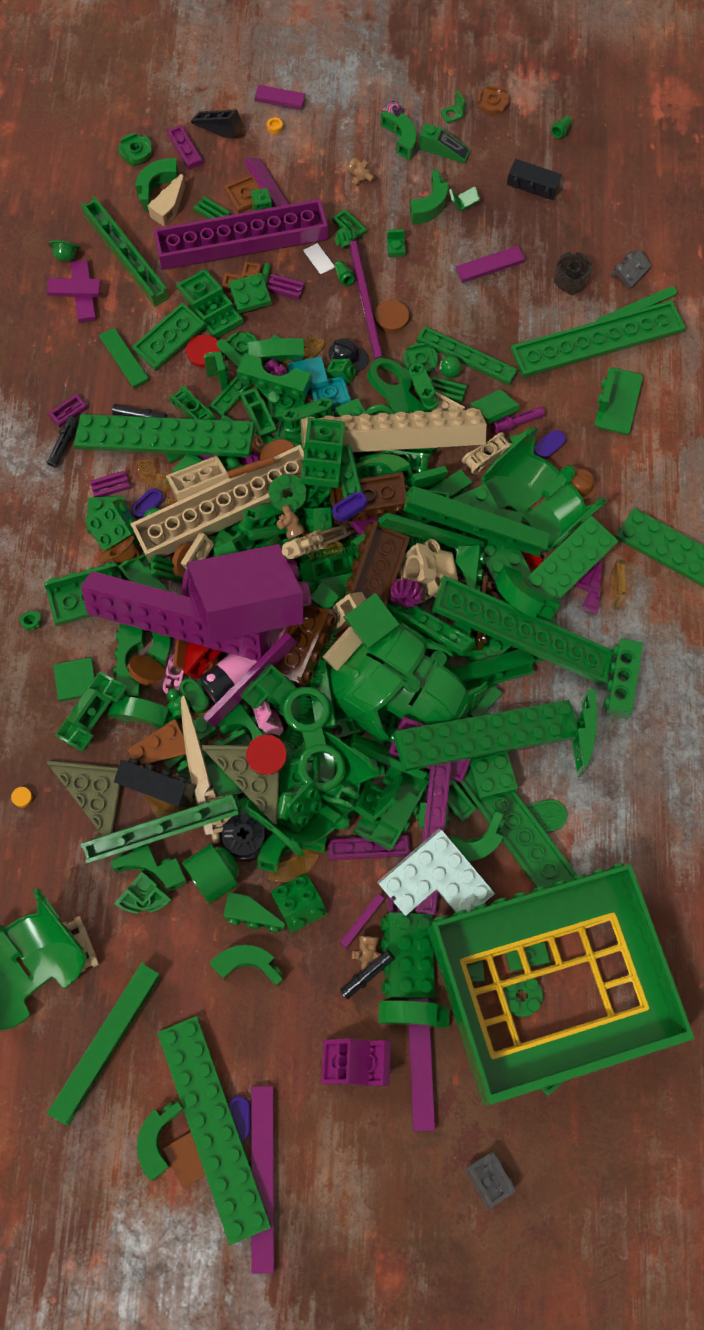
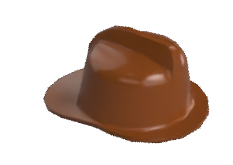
[559,468,597,500]
[97,536,140,565]

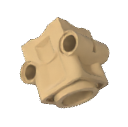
[398,539,458,604]

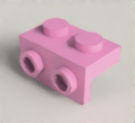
[253,699,283,736]

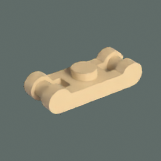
[63,916,99,973]

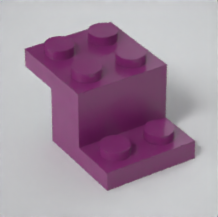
[321,1039,391,1086]

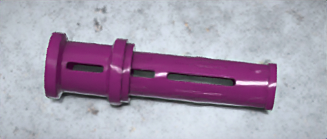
[490,406,544,435]

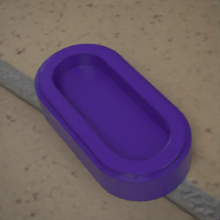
[534,430,566,459]
[132,488,163,520]
[332,492,368,522]
[229,1096,250,1141]

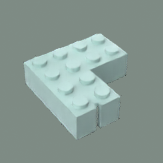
[377,829,495,916]

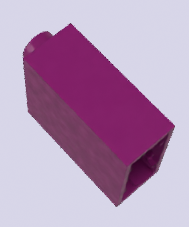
[187,544,311,643]

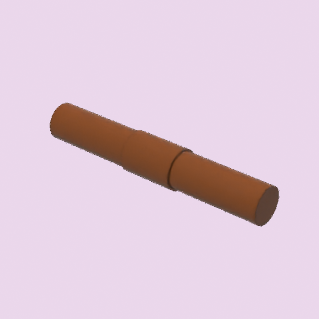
[227,456,275,479]

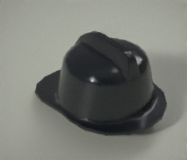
[328,338,369,371]

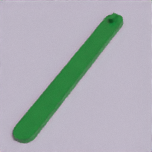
[596,287,677,321]
[217,339,280,404]

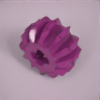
[390,577,423,609]

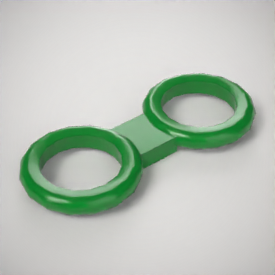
[283,687,345,792]

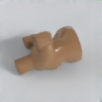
[347,157,375,186]
[277,504,305,539]
[352,935,381,970]

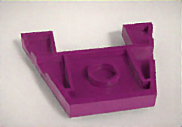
[574,559,602,615]

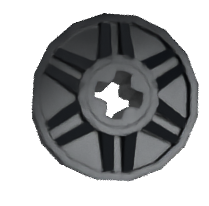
[222,813,266,862]

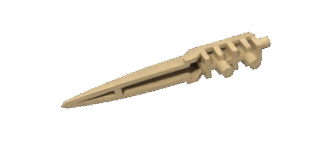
[282,525,356,559]
[181,696,231,844]

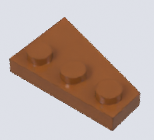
[127,719,186,766]

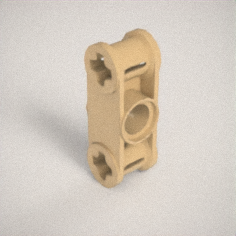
[462,432,512,475]

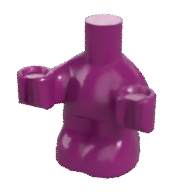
[263,359,287,376]

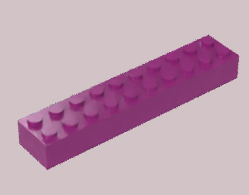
[153,199,328,270]
[81,571,271,661]

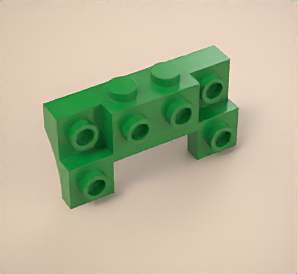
[118,553,181,595]
[240,664,315,748]
[54,672,127,752]
[353,766,429,851]

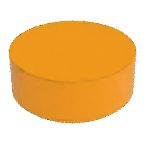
[267,117,283,134]
[11,787,33,808]

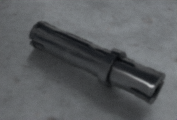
[112,403,167,418]
[46,416,79,468]
[340,949,395,1000]

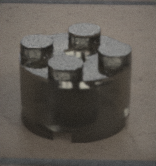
[554,252,592,295]

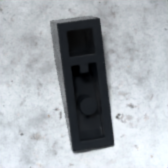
[191,109,244,138]

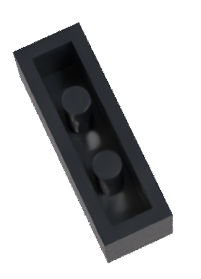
[507,159,562,200]

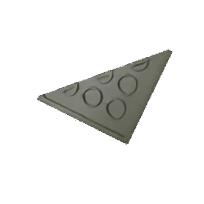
[202,745,279,825]
[47,761,121,836]

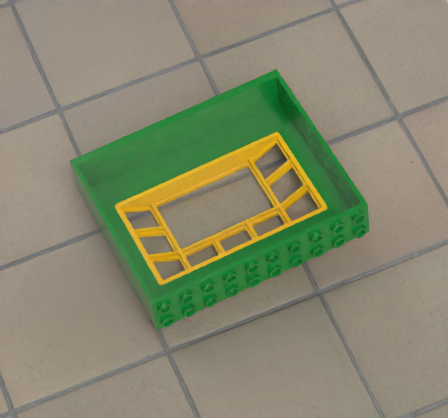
[427,863,695,1106]

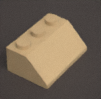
[166,456,229,502]

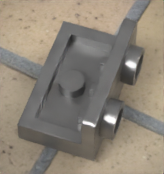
[610,249,652,288]
[464,1152,516,1210]

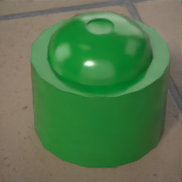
[181,844,239,905]

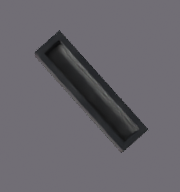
[114,758,196,808]

